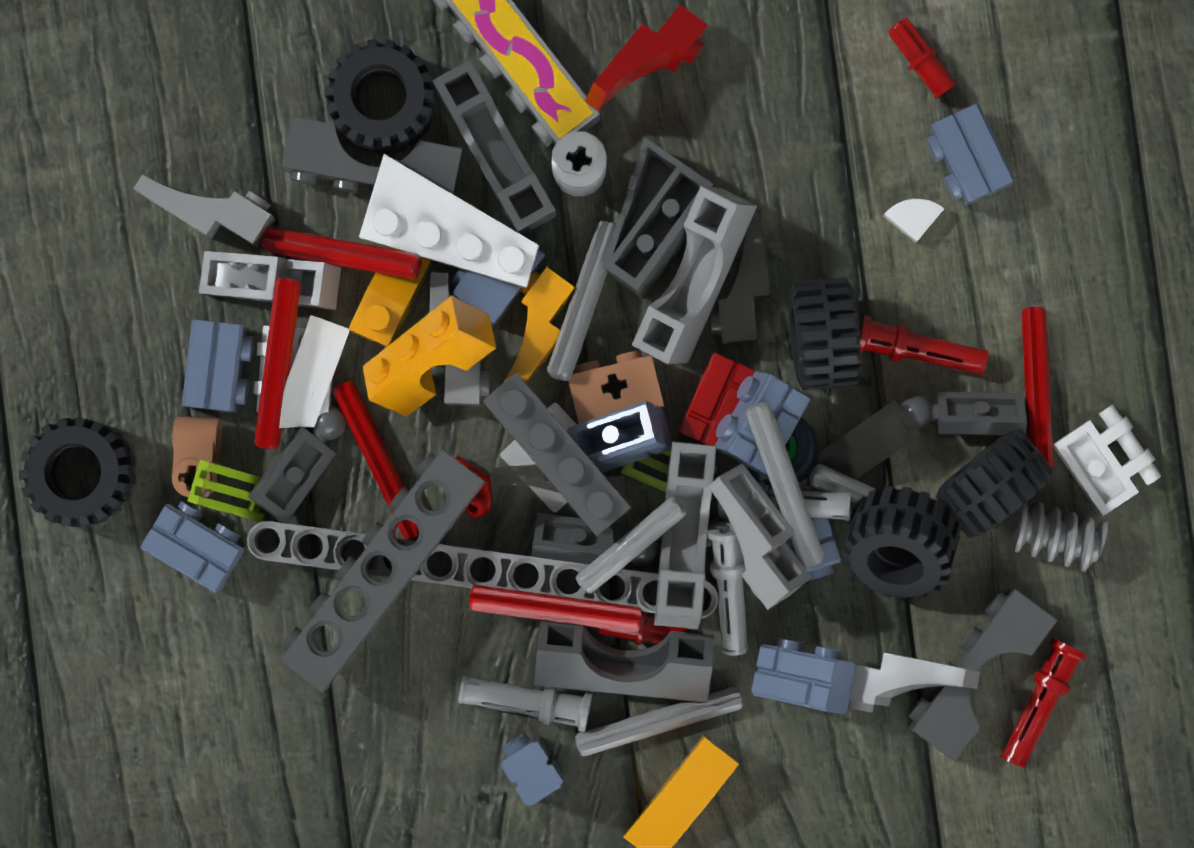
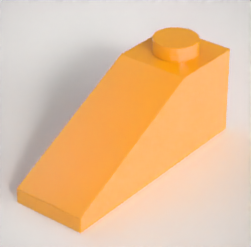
[348,248,433,348]

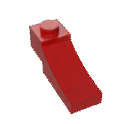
[584,4,708,112]

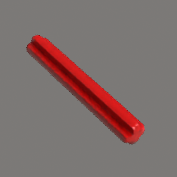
[260,227,422,279]
[254,277,301,449]
[1021,306,1054,469]
[333,381,419,540]
[469,585,642,632]

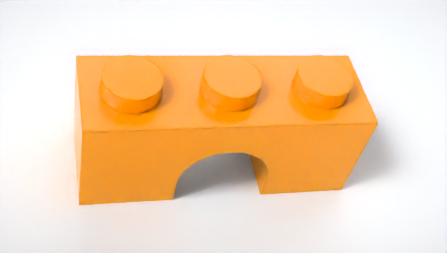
[363,296,496,417]

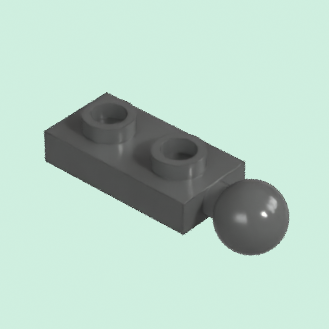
[899,392,1027,435]
[248,406,346,523]
[531,513,659,566]

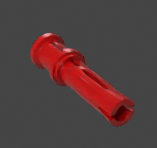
[859,315,989,377]
[1000,638,1087,769]

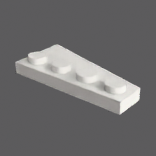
[359,154,539,288]

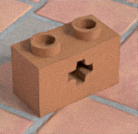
[568,350,664,424]

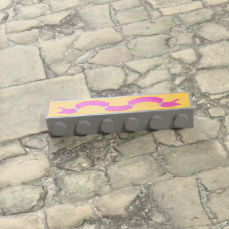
[432,0,600,147]

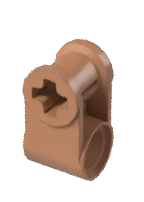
[172,416,222,498]

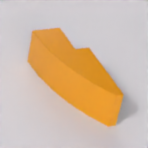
[623,735,739,848]

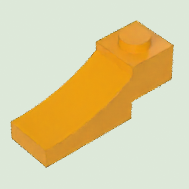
[504,267,575,384]

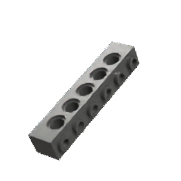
[280,449,486,693]

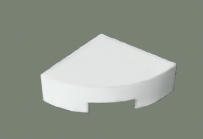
[883,199,944,243]

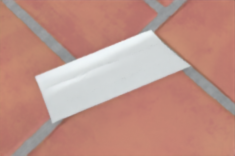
[279,315,350,428]

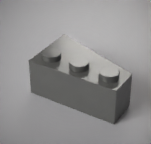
[602,137,715,300]

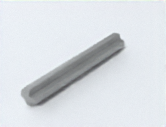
[547,221,616,381]
[746,402,824,567]
[575,686,743,756]

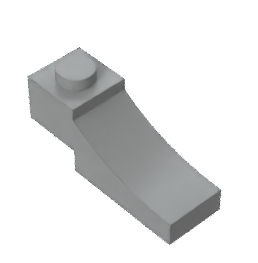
[133,174,275,248]
[199,251,341,310]
[430,272,490,406]
[708,463,812,610]
[848,653,980,712]

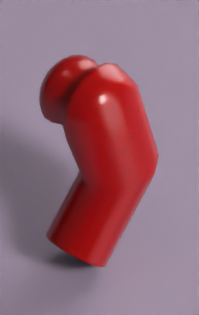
[455,455,493,518]

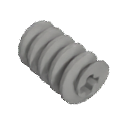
[552,131,607,197]
[1011,502,1108,572]

